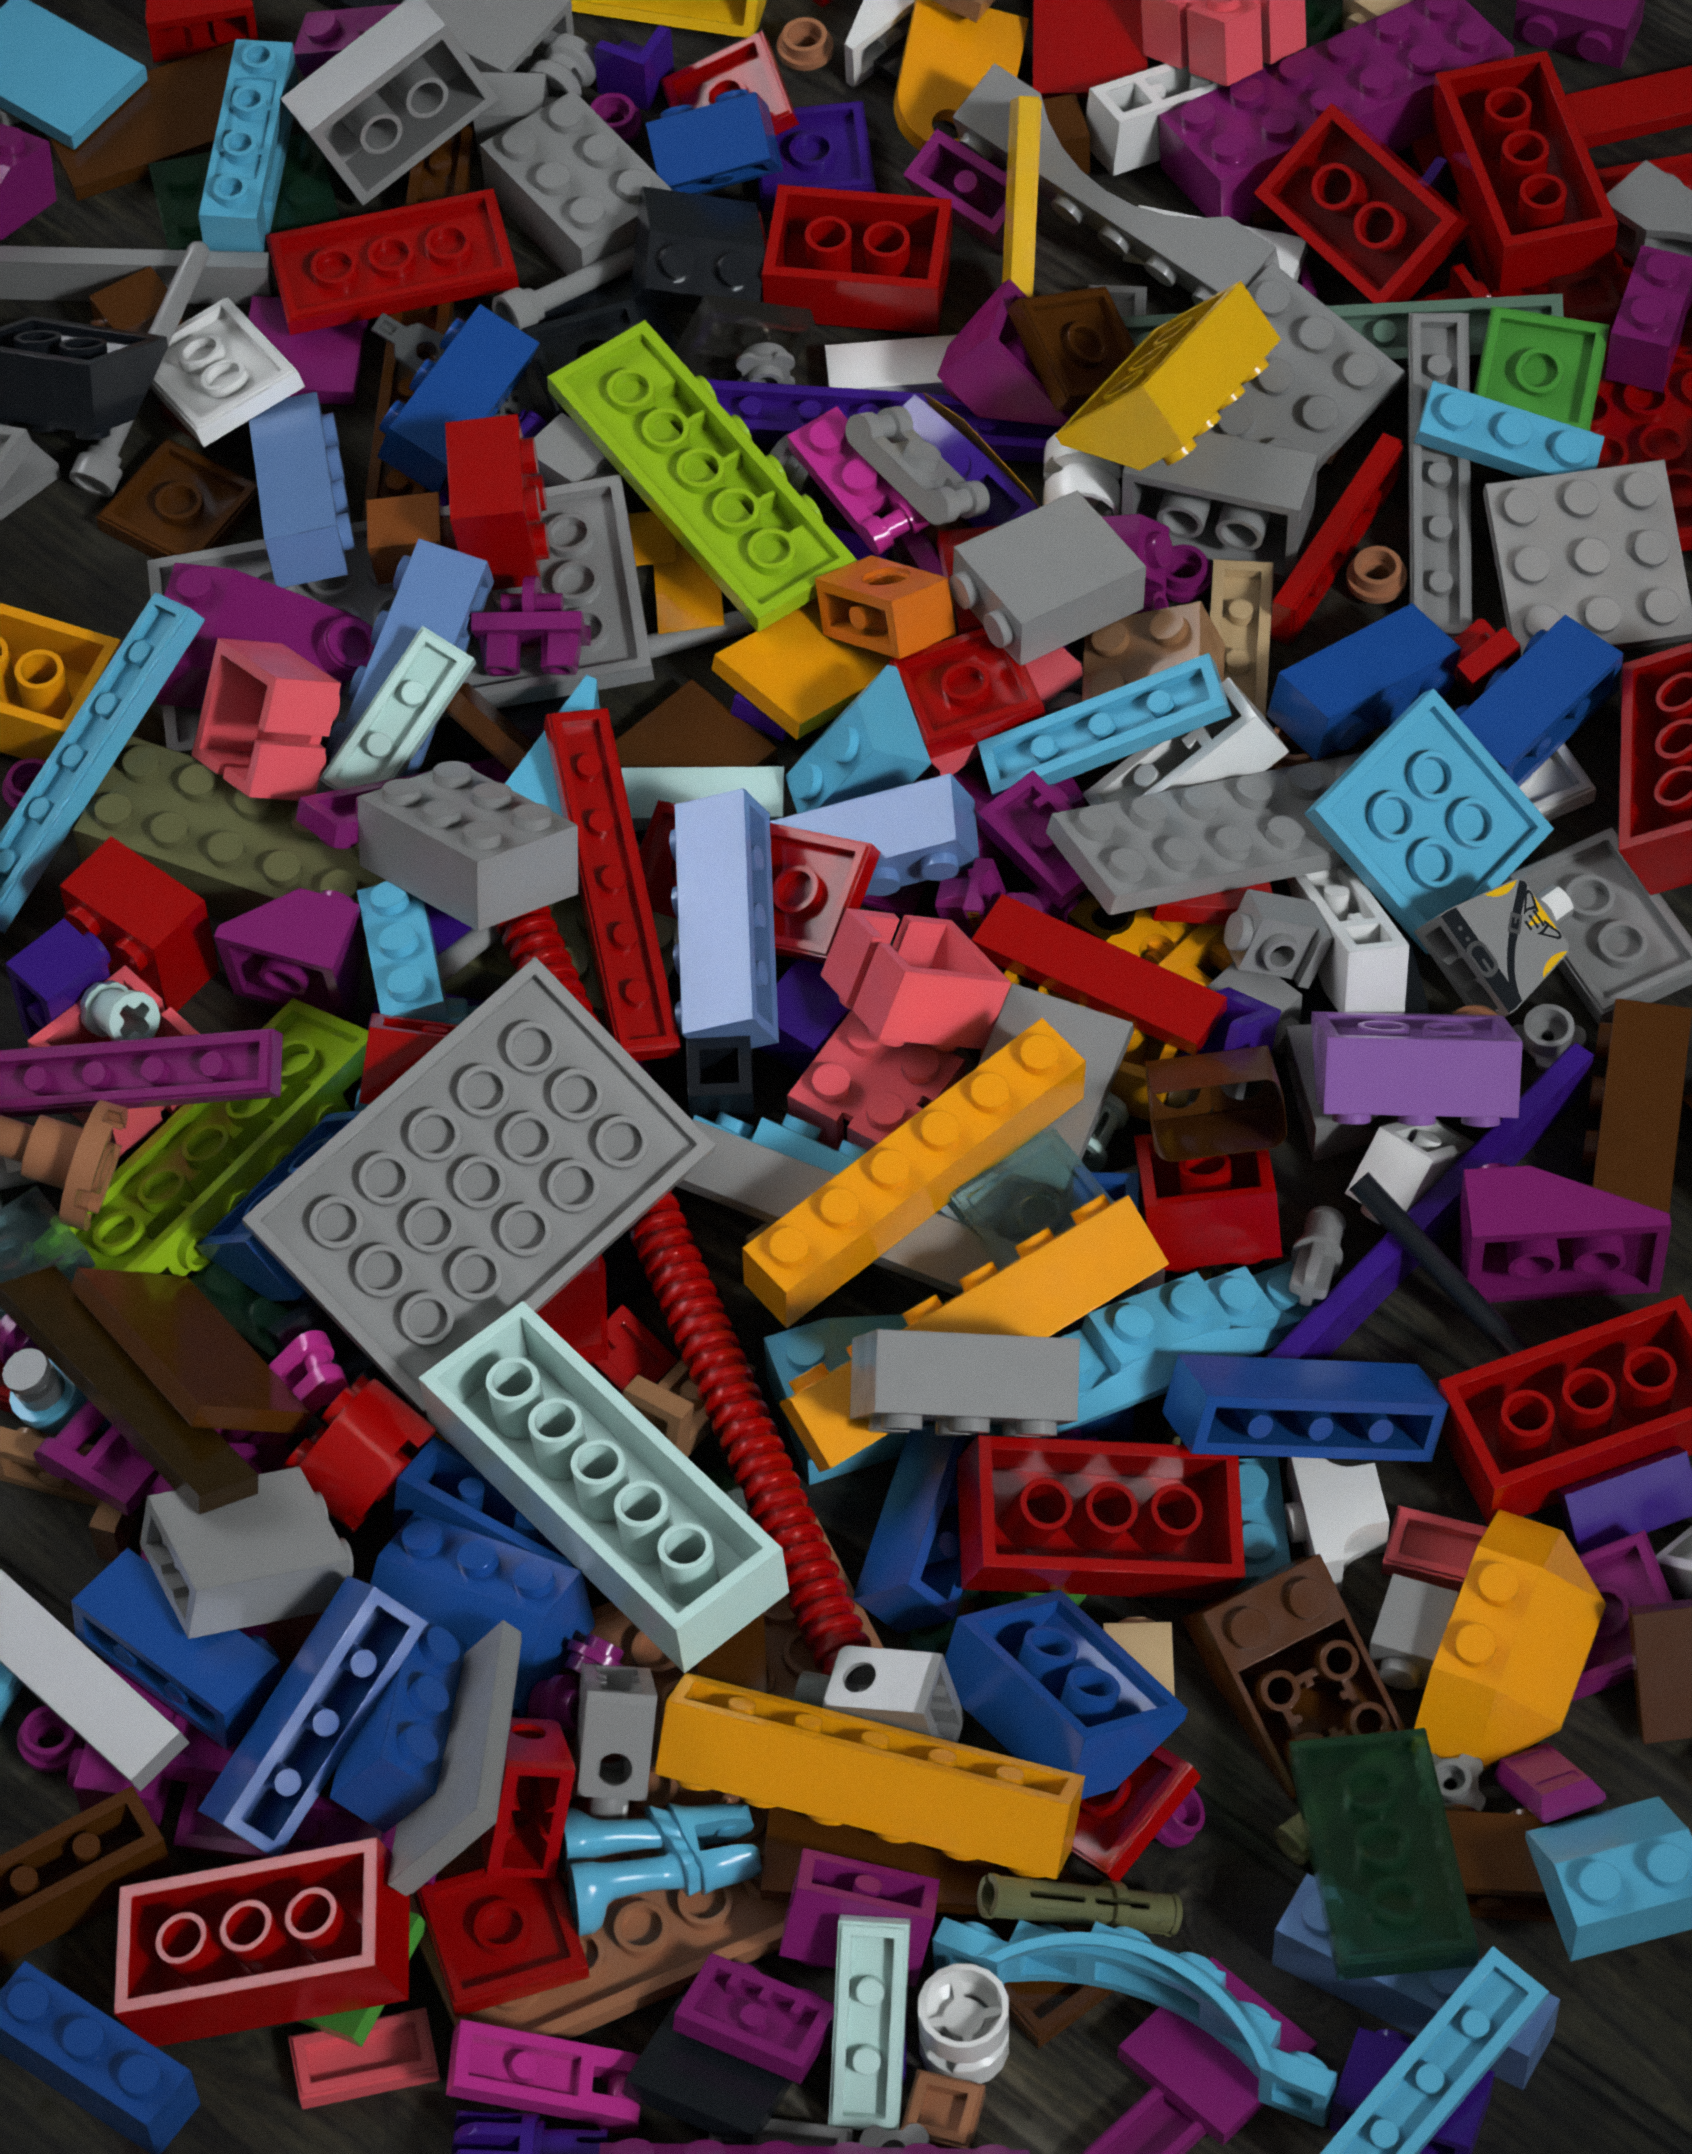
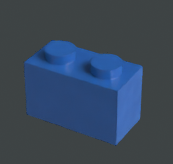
[646,89,783,195]

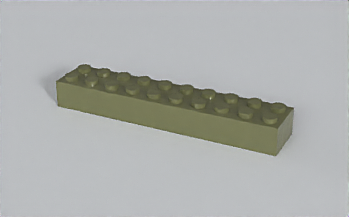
[73,736,681,1064]

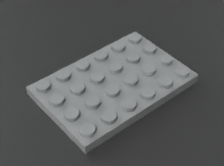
[242,956,716,1416]

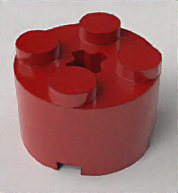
[281,1375,438,1533]

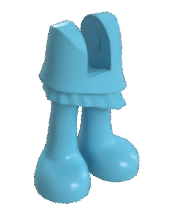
[559,1803,762,1936]

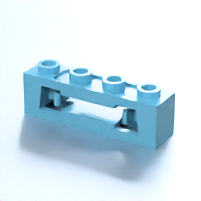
[198,39,299,252]

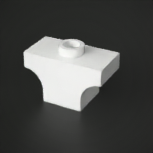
[1284,1457,1390,1591]

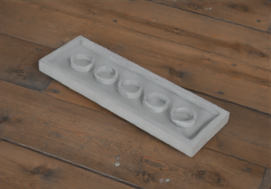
[1046,752,1363,915]

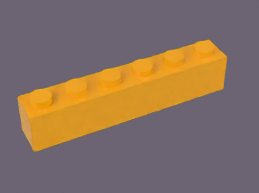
[742,1018,1086,1328]
[779,1193,1169,1472]
[655,1673,1085,1880]

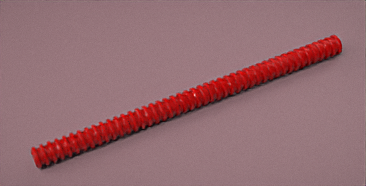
[496,905,871,1675]

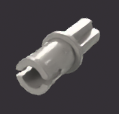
[1289,1206,1346,1306]

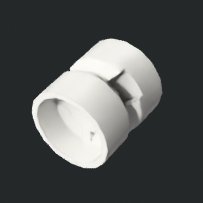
[1043,433,1122,517]
[918,1964,1009,2084]

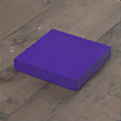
[757,101,876,212]

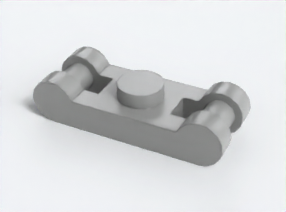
[846,406,990,525]

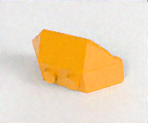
[1408,1509,1606,1771]

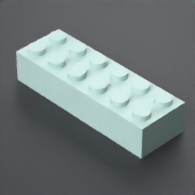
[418,1301,790,1673]

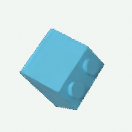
[785,664,932,814]
[1525,1796,1692,1962]

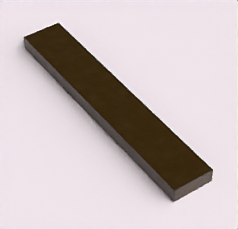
[0,1265,258,1515]

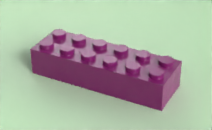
[1158,0,1514,224]

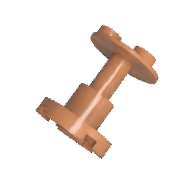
[0,1099,128,1231]

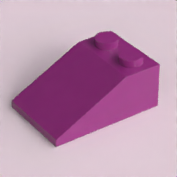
[156,562,362,724]
[1456,1163,1671,1303]

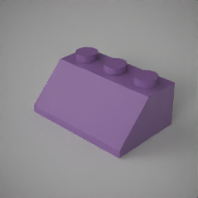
[1311,1011,1523,1127]

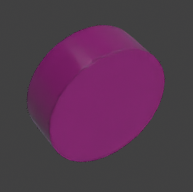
[317,617,375,681]

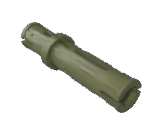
[977,1873,1183,1937]

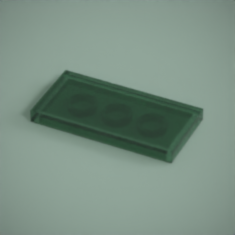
[1288,1728,1479,1981]

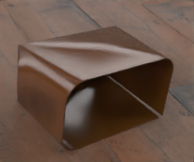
[1145,1045,1287,1162]

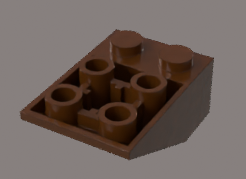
[1181,1554,1410,1799]

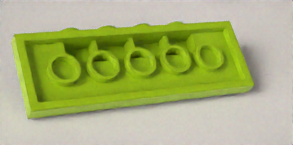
[547,320,857,632]
[32,998,369,1282]

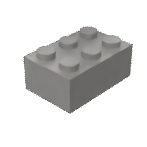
[280,0,500,206]
[480,90,673,275]
[1121,431,1318,583]
[357,761,578,931]
[850,1329,1080,1438]

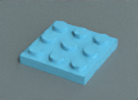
[1304,688,1554,955]

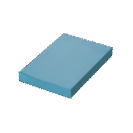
[0,0,148,150]

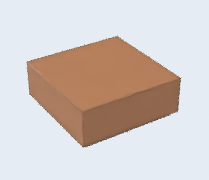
[900,2069,986,2149]

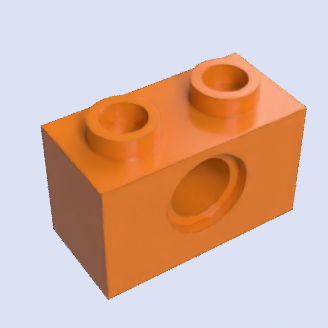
[815,555,956,659]

